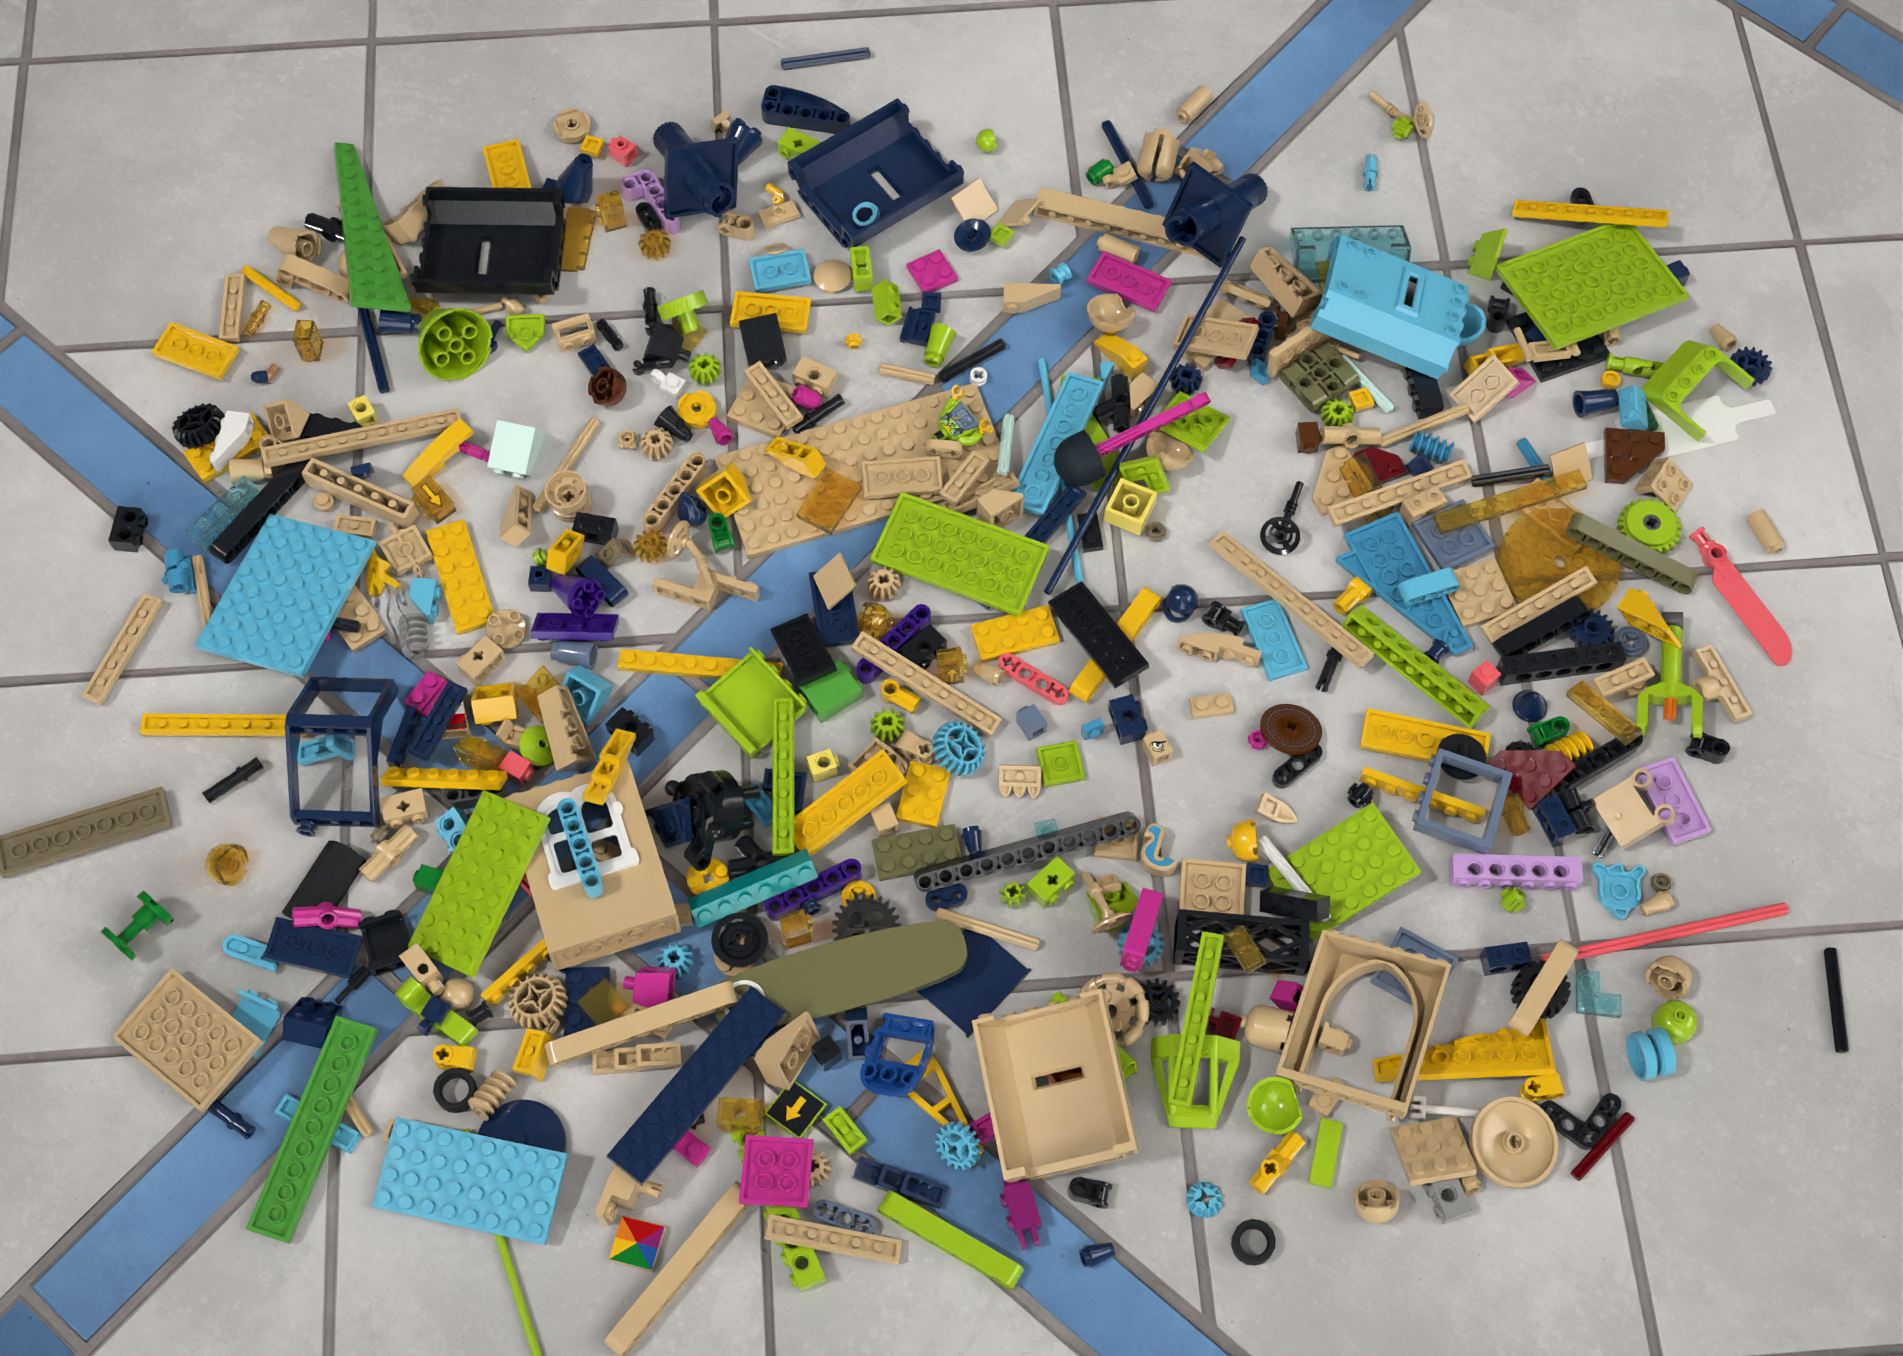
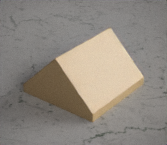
[263,399,310,441]

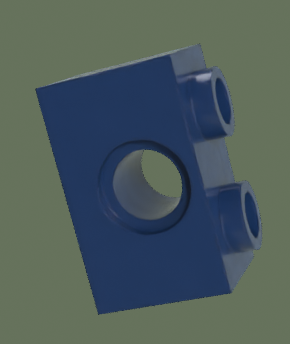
[1108,694,1148,745]

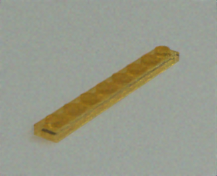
[1433,469,1588,534]

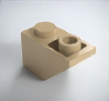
[1129,372,1158,420]

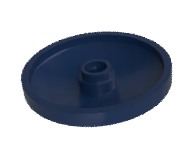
[478,1100,567,1153]

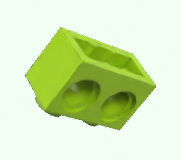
[850,246,873,292]

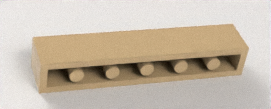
[302,458,419,529]

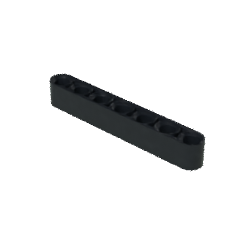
[209,459,310,564]

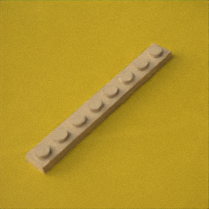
[1325,459,1472,528]
[850,631,1002,738]

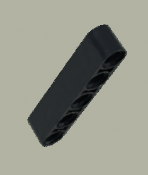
[1493,596,1591,657]
[1554,729,1643,793]

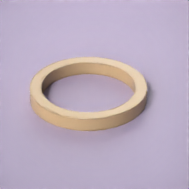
[764,243,788,255]

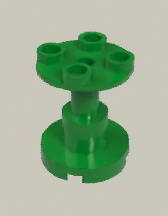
[100,891,174,961]

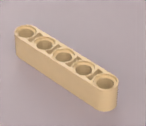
[642,452,707,536]
[1508,938,1580,1037]

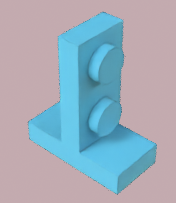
[297,735,355,766]

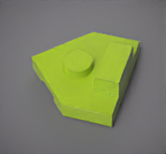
[506,314,545,353]

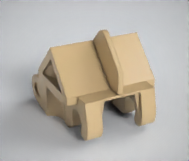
[1173,147,1224,179]

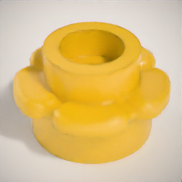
[844,333,863,349]

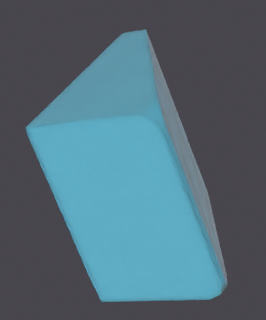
[1099,361,1114,389]

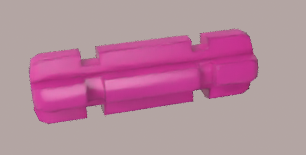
[459,441,490,462]

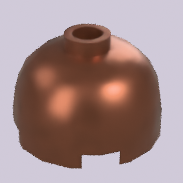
[588,366,627,407]

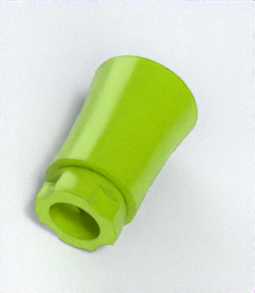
[923,323,957,368]

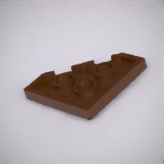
[1604,428,1665,484]

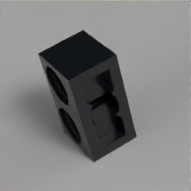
[108,506,148,553]

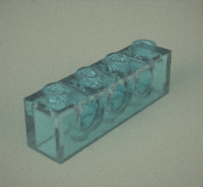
[185,476,260,553]

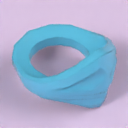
[852,202,880,227]

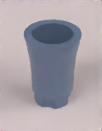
[550,641,598,670]

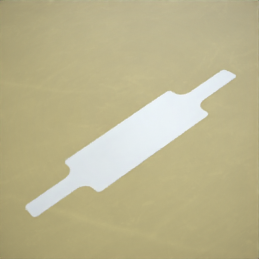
[1585,395,1776,460]

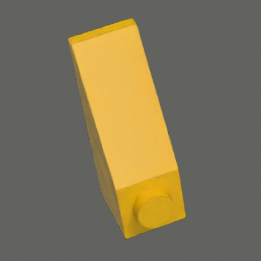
[1094,333,1148,381]
[765,436,827,478]

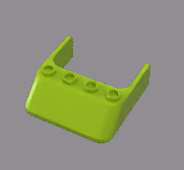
[1642,340,1755,442]

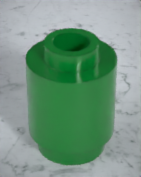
[1085,159,1114,185]

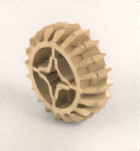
[508,972,568,1030]

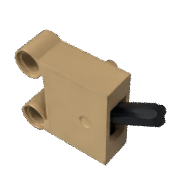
[1592,768,1676,858]

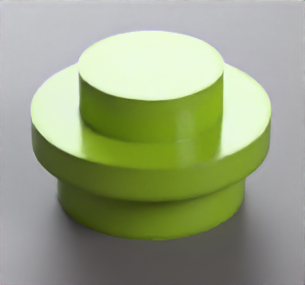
[532,548,548,567]

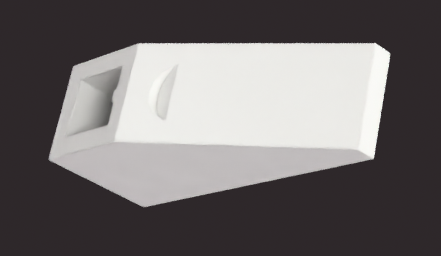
[210,411,255,472]

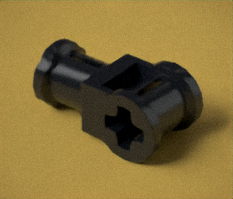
[1201,601,1245,636]

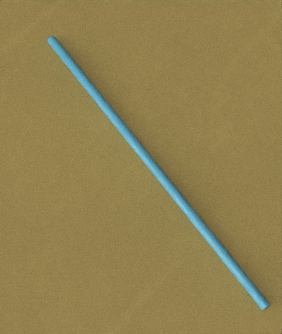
[1038,358,1084,584]

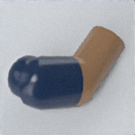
[251,363,280,384]

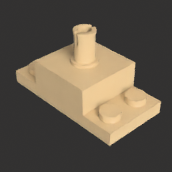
[594,1129,664,1226]

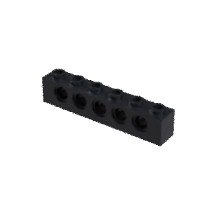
[1496,641,1627,686]

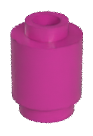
[792,385,822,410]

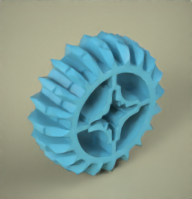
[931,720,987,777]

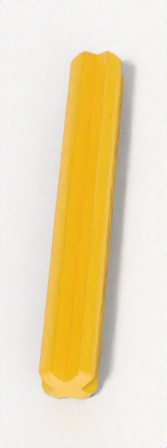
[241,265,302,311]

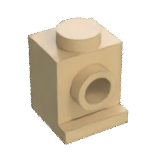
[1316,1022,1352,1057]

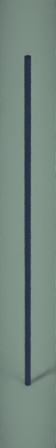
[1044,236,1246,595]

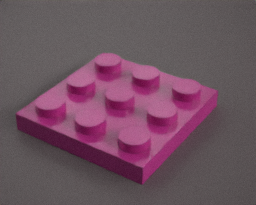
[739,1135,814,1209]

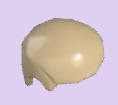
[439,978,474,1011]

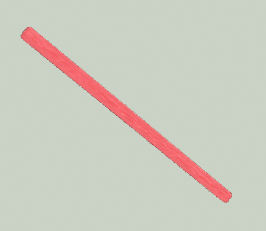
[1541,902,1789,962]

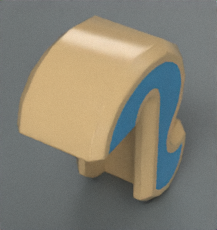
[1140,823,1178,877]

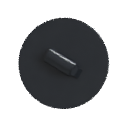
[1437,734,1487,780]

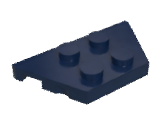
[644,797,693,848]

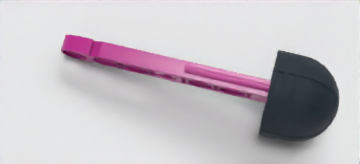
[1054,392,1211,486]

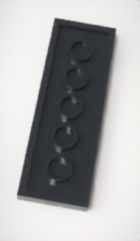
[1048,581,1150,689]

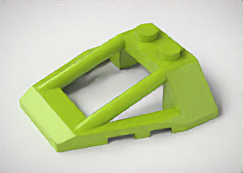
[1151,1034,1240,1130]

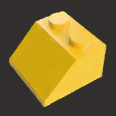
[696,461,751,518]
[471,681,518,725]

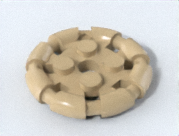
[1079,972,1150,1047]

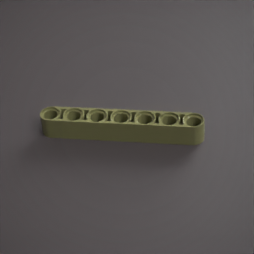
[1566,513,1698,594]

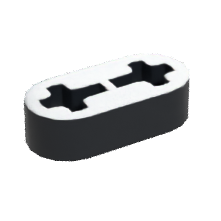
[635,202,661,235]

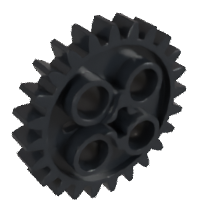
[832,893,902,941]

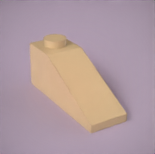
[1003,283,1061,314]
[500,484,533,547]

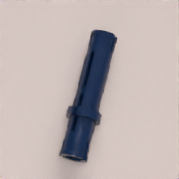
[207,1099,256,1139]

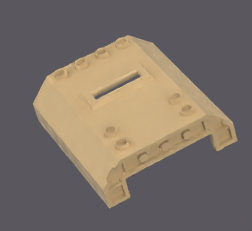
[972,987,1140,1183]

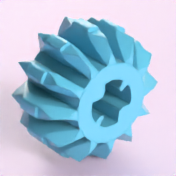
[656,941,693,978]

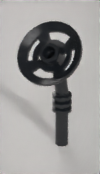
[1260,481,1304,555]

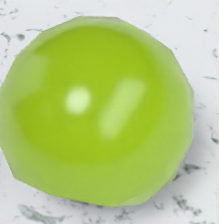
[976,129,998,153]

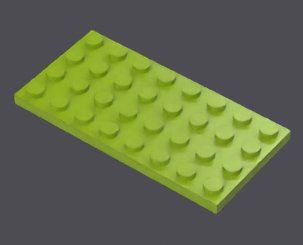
[870,492,1050,618]
[408,790,551,978]

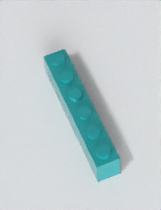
[687,849,818,928]

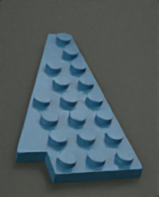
[1335,511,1473,657]

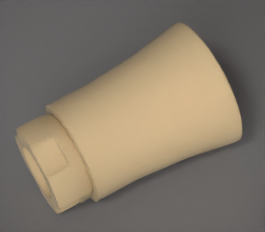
[229,458,274,486]

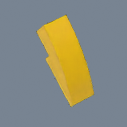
[1463,343,1526,376]

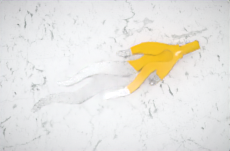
[366,548,415,658]

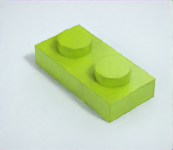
[822,1106,868,1156]

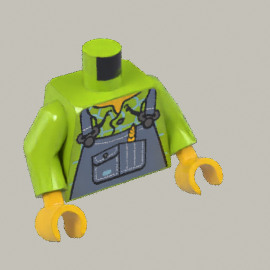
[933,385,993,446]

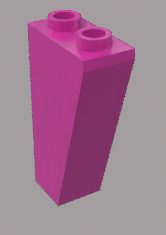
[1120,888,1163,972]

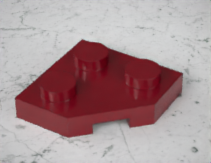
[1353,446,1407,488]

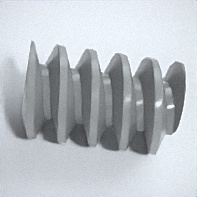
[399,613,429,659]

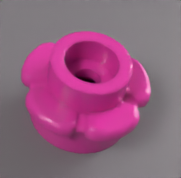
[1248,730,1268,750]

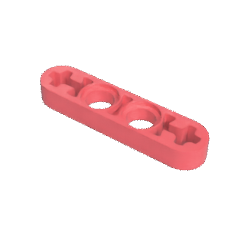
[998,653,1068,705]

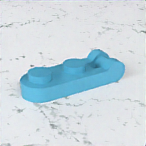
[222,934,278,973]

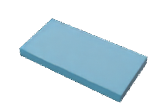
[1240,599,1308,682]

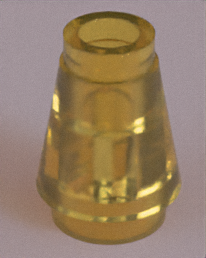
[410,296,439,315]

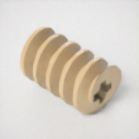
[468,1070,516,1121]

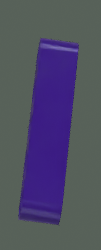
[857,604,931,684]
[765,858,862,921]

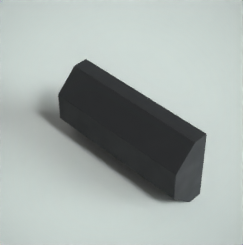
[282,840,366,919]

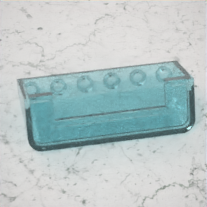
[1290,225,1411,283]

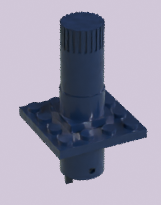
[653,121,739,219]
[1162,162,1268,268]

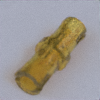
[242,300,272,338]

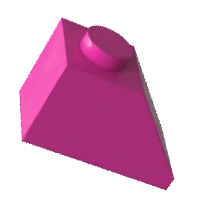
[1504,367,1536,398]
[1269,980,1303,1012]

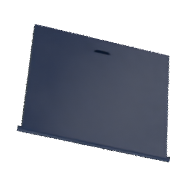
[918,929,1031,1038]

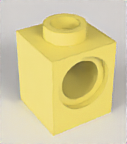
[347,395,379,427]
[806,749,840,783]

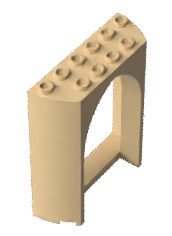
[1275,929,1452,1121]

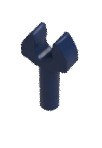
[490,320,501,354]

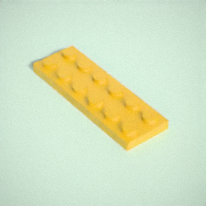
[425,519,494,635]
[1360,708,1491,763]
[795,749,908,857]

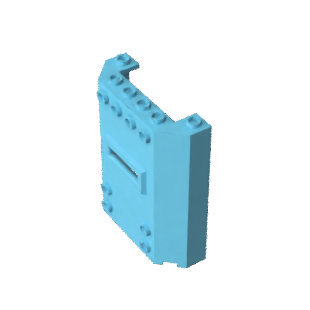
[1310,233,1470,379]

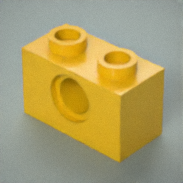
[546,528,585,575]

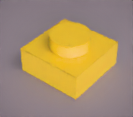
[580,135,605,158]
[1347,387,1374,412]

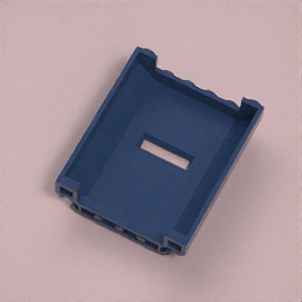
[787,98,964,248]

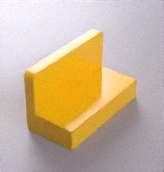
[512,1028,555,1082]

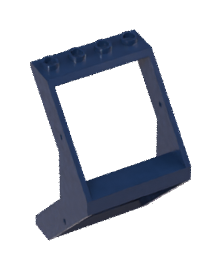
[285,677,399,827]

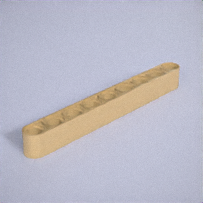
[544,981,738,1067]
[604,1181,749,1356]

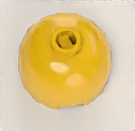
[1226,819,1259,862]

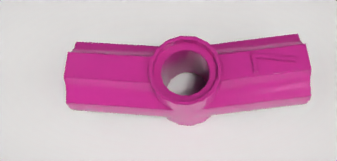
[292,902,362,929]

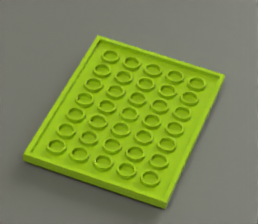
[1495,223,1689,350]

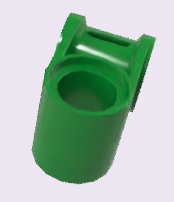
[708,513,735,554]
[1527,716,1570,749]

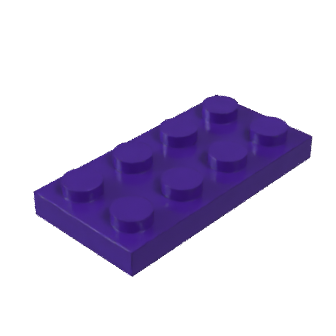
[531,613,619,642]

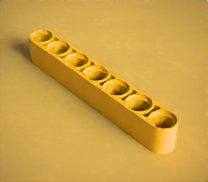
[1069,586,1163,703]

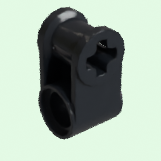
[1486,295,1510,333]
[1685,732,1730,764]
[1067,1177,1113,1209]

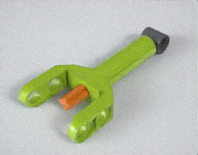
[1637,612,1703,738]

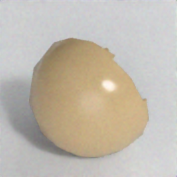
[1087,293,1136,334]
[1146,430,1194,472]

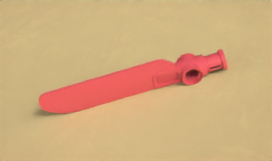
[1689,527,1792,666]

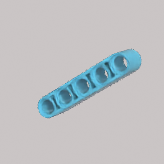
[557,798,604,898]

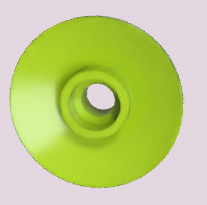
[519,725,554,767]

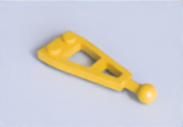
[904,1050,984,1155]

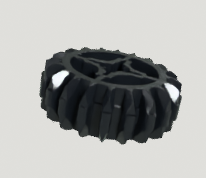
[172,403,225,449]

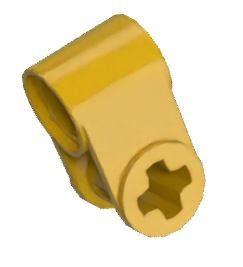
[432,1044,478,1073]
[1519,1072,1566,1102]

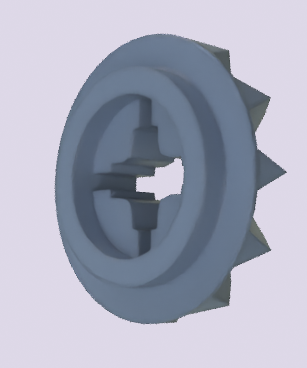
[1613,626,1647,657]

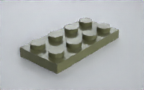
[871,824,962,881]

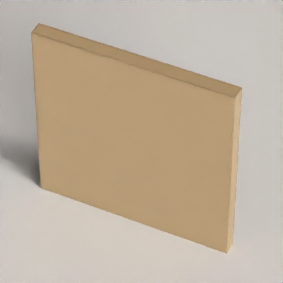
[951,178,998,221]
[996,198,1041,226]
[1549,442,1593,492]
[813,553,857,609]

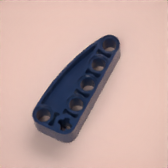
[761,85,850,134]

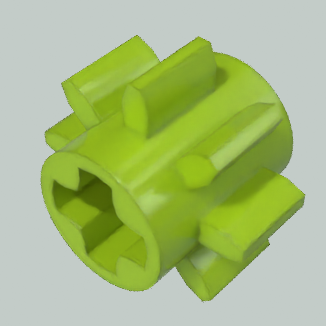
[1391,116,1414,140]
[999,881,1026,909]
[1500,886,1527,913]

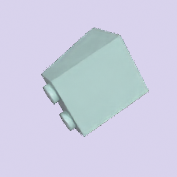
[487,420,545,479]

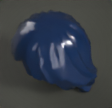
[677,491,707,527]

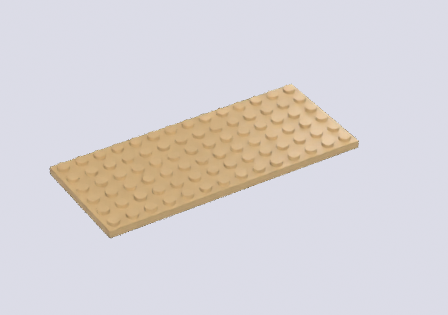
[714,383,1010,559]

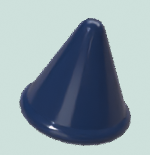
[1512,690,1547,722]

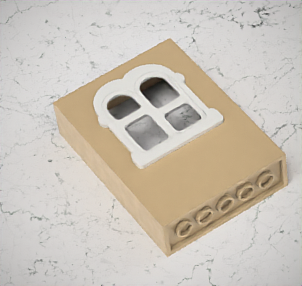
[504,760,681,971]

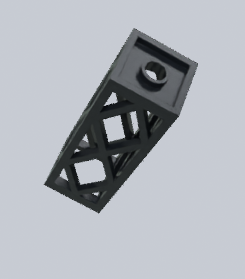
[1173,909,1310,976]

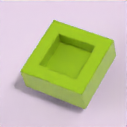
[990,222,1014,248]

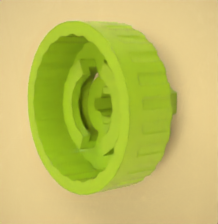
[657,290,709,334]

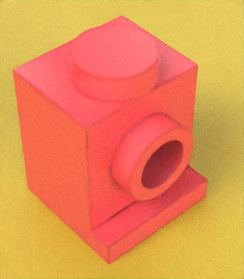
[608,135,639,167]

